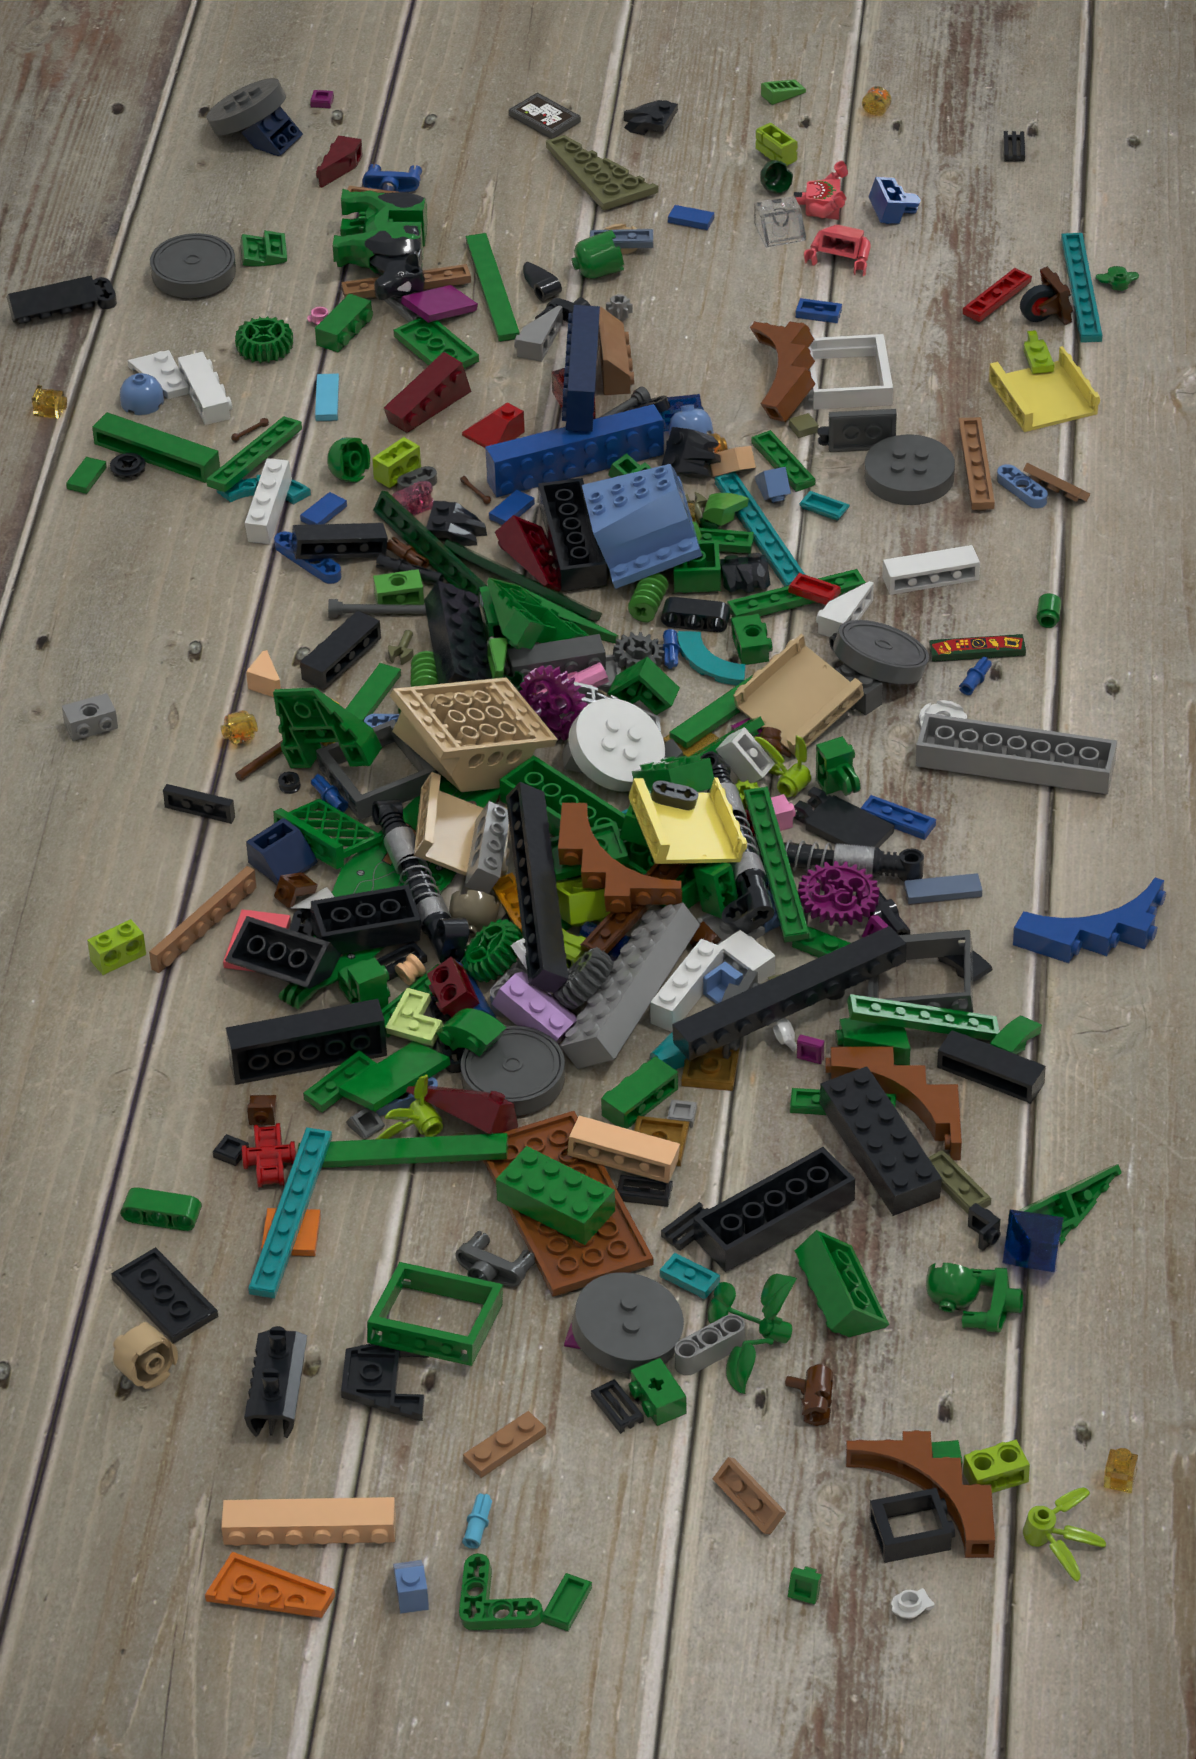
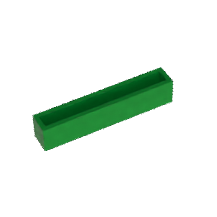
[92,412,220,483]

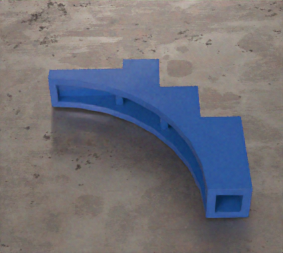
[1013,877,1166,963]

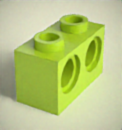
[372,437,421,488]
[87,919,146,975]
[963,1440,1030,1493]

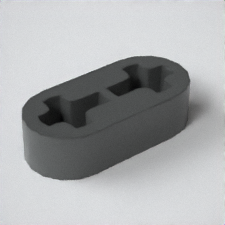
[397,466,437,495]

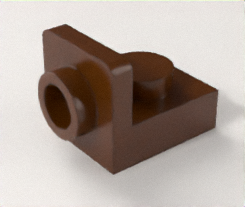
[274,872,318,908]
[247,1095,277,1126]

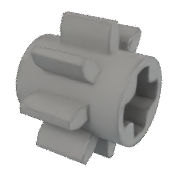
[606,294,633,321]

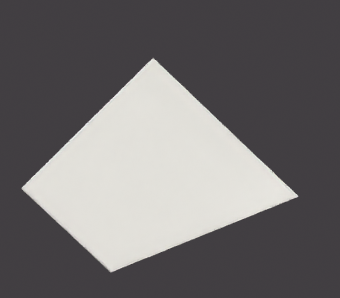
[291,887,334,909]

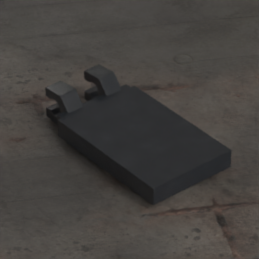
[794,787,894,847]

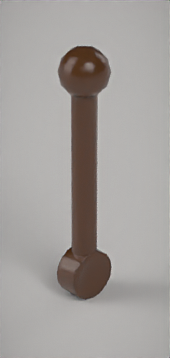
[231,418,269,442]
[460,476,491,504]

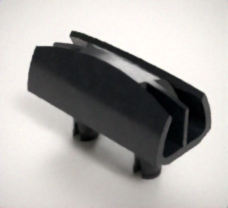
[244,1326,307,1438]

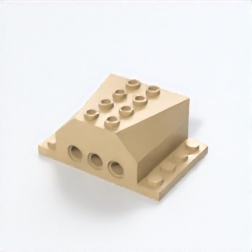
[390,677,558,792]

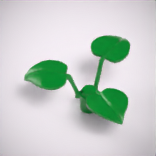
[708,1274,797,1394]

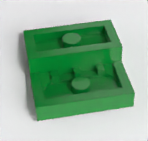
[240,230,287,267]

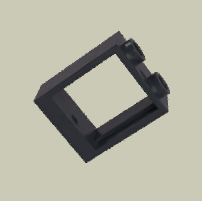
[869,1488,955,1563]

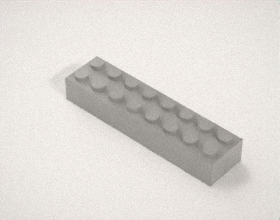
[916,713,1117,794]
[560,903,700,1069]

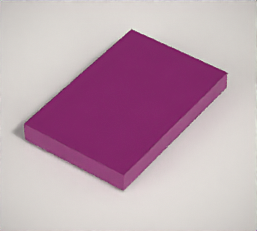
[401,285,478,322]

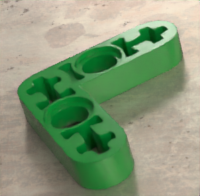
[459,1553,544,1630]

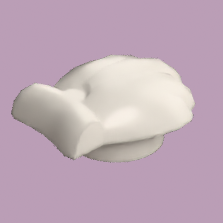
[773,1018,797,1052]
[891,1588,935,1619]

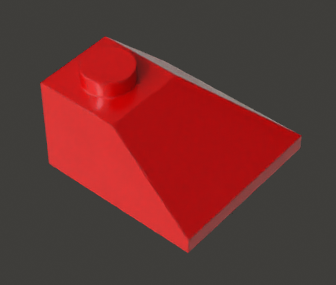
[462,402,525,448]

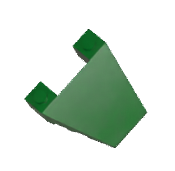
[487,577,589,650]
[273,688,382,768]

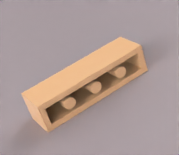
[567,1116,680,1183]

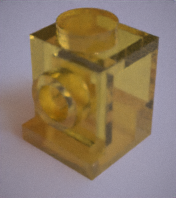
[32,385,67,418]
[1104,1448,1138,1493]

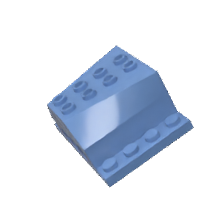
[582,464,702,589]

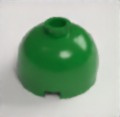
[327,437,371,482]
[926,1263,982,1313]

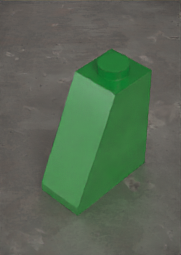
[835,1018,911,1066]

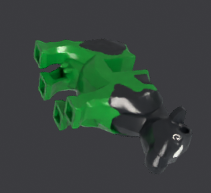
[332,189,428,300]

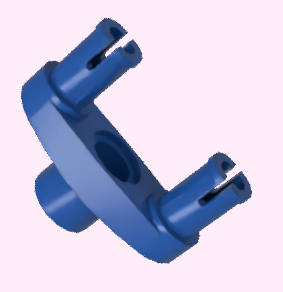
[362,164,422,192]

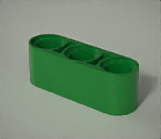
[120,1187,202,1231]

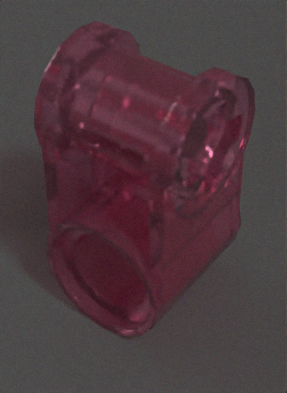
[392,481,434,516]

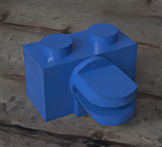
[868,177,921,224]

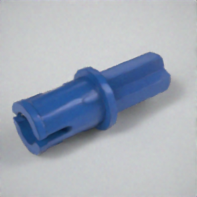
[663,629,680,669]
[959,657,992,695]
[311,774,348,812]

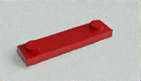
[962,268,1032,322]

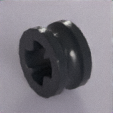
[278,771,301,794]

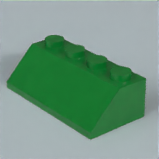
[794,1230,889,1338]

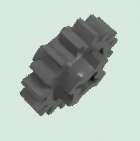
[613,632,664,669]

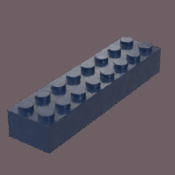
[561,305,600,432]

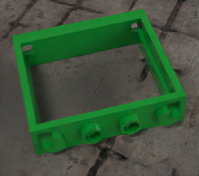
[367,1262,503,1366]

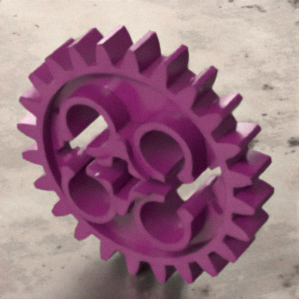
[519,665,588,741]
[798,861,879,927]

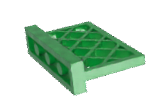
[273,799,382,870]

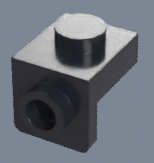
[968,1203,1001,1251]

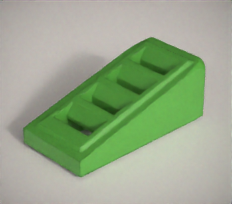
[761,79,806,105]
[487,638,508,679]

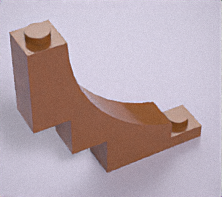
[825,1047,962,1160]

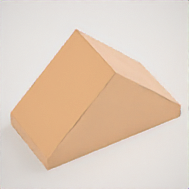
[710,446,756,477]
[246,650,281,697]

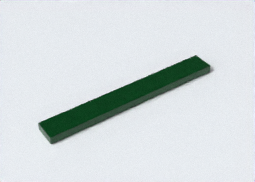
[373,491,487,605]
[444,540,602,621]

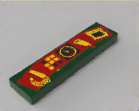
[929,634,1026,662]

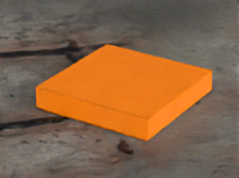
[261,1208,321,1256]

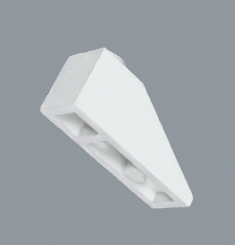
[816,581,874,637]

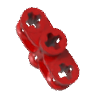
[242,1123,296,1188]

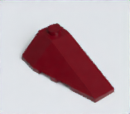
[495,515,561,592]
[406,1086,518,1134]

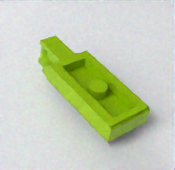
[1024,330,1054,374]

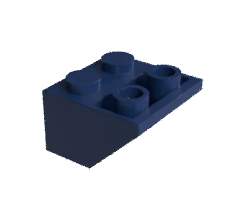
[242,106,303,156]
[246,818,318,885]

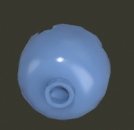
[120,373,164,415]
[669,405,714,435]

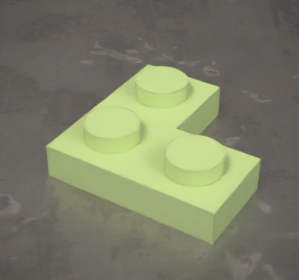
[385,988,443,1046]

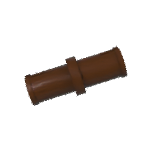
[387,537,429,568]

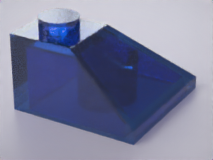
[1002,1209,1064,1272]

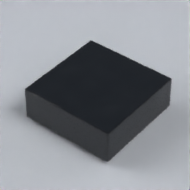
[213,1134,249,1166]

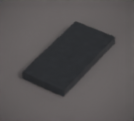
[111,1247,219,1344]

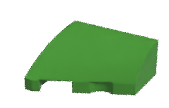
[702,493,749,526]

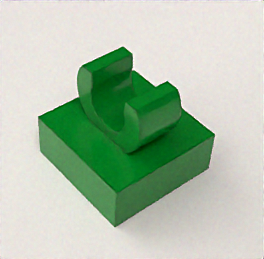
[788,1566,822,1605]

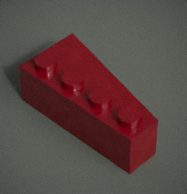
[384,352,472,433]

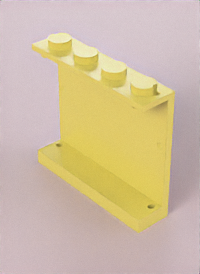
[989,346,1100,432]
[628,778,747,864]

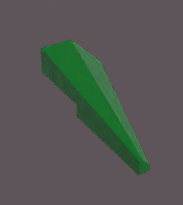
[521,586,619,643]
[1008,1164,1122,1260]

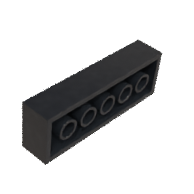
[538,478,607,591]
[424,581,492,684]
[226,999,387,1085]
[819,1066,942,1216]
[693,1147,855,1272]

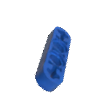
[274,531,342,584]

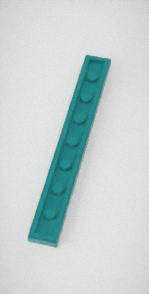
[1061,233,1103,343]
[715,472,805,587]
[248,1127,332,1299]

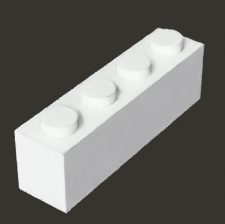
[178,352,232,425]
[245,458,292,544]
[883,545,980,595]
[650,939,723,1032]

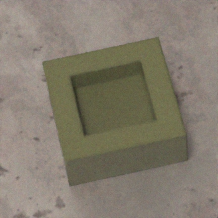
[789,413,819,438]

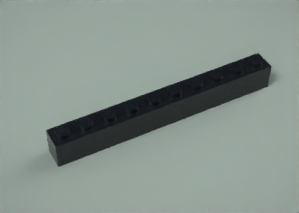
[506,782,569,994]
[672,926,907,1061]

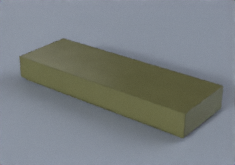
[928,1150,992,1214]

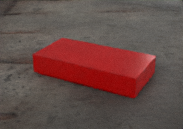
[789,573,841,605]

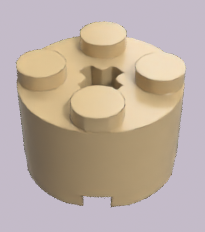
[113,1322,178,1389]

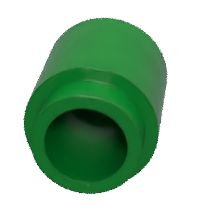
[1036,593,1061,628]

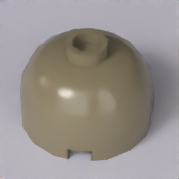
[449,890,500,936]

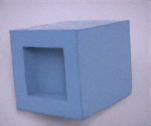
[703,962,743,1004]

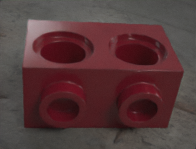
[427,957,480,1017]

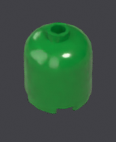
[571,230,624,279]

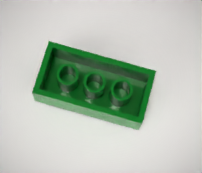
[496,1146,615,1245]

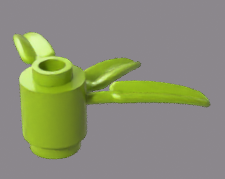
[754,735,812,798]
[376,1074,443,1139]
[1023,1487,1106,1582]

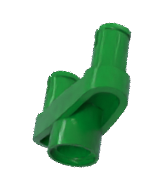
[962,1267,1023,1332]

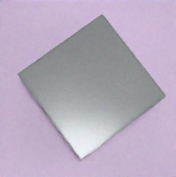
[667,1100,697,1128]

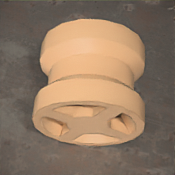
[395,953,426,986]

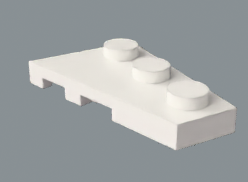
[127,350,189,399]

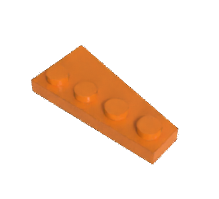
[205,1552,335,1618]

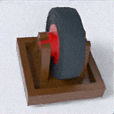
[1020,266,1073,325]

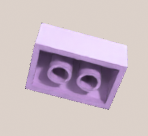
[492,972,577,1045]

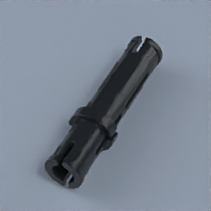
[376,554,444,586]

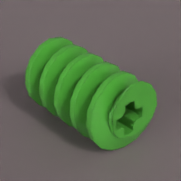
[628,573,668,622]
[410,651,439,687]

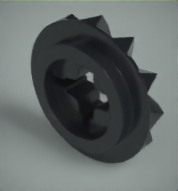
[110,453,146,479]

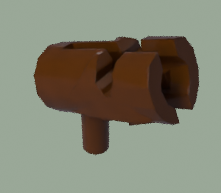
[785,1364,833,1426]

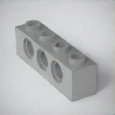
[465,801,509,894]

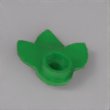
[1096,266,1139,290]

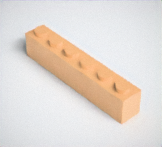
[221,1497,396,1546]

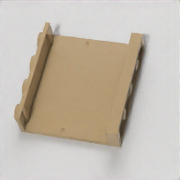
[733,634,864,756]
[414,772,511,877]

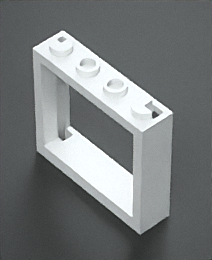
[808,334,893,410]

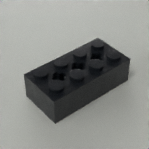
[311,884,421,954]

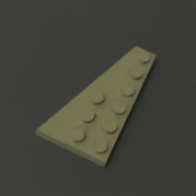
[546,135,658,211]

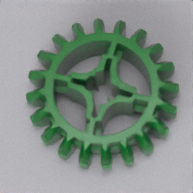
[235,316,293,364]
[461,919,523,983]

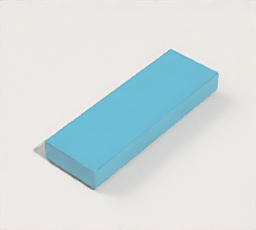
[315,373,339,421]

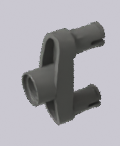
[455,1231,536,1287]

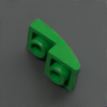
[990,1015,1042,1054]

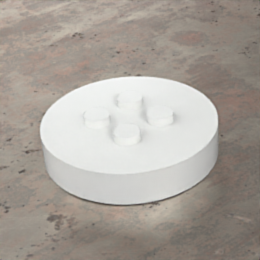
[569,698,665,792]

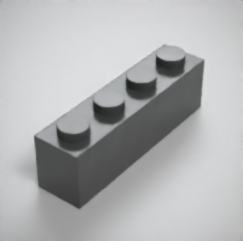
[507,634,606,677]

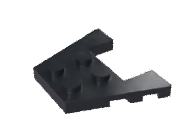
[341,1344,429,1421]

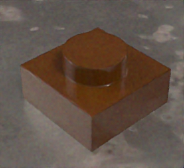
[689,921,722,947]

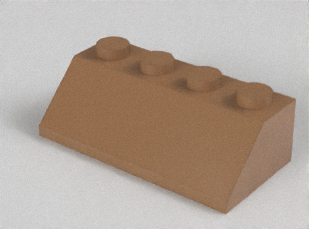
[598,307,634,395]

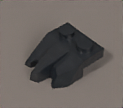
[623,100,678,136]
[661,427,721,479]
[426,501,487,546]
[720,553,771,593]

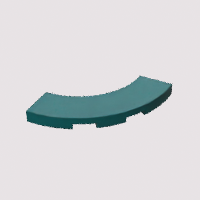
[216,475,311,505]
[678,631,745,686]

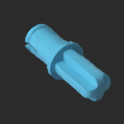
[462,1493,492,1549]

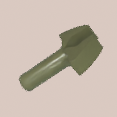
[685,492,707,524]
[388,630,414,665]

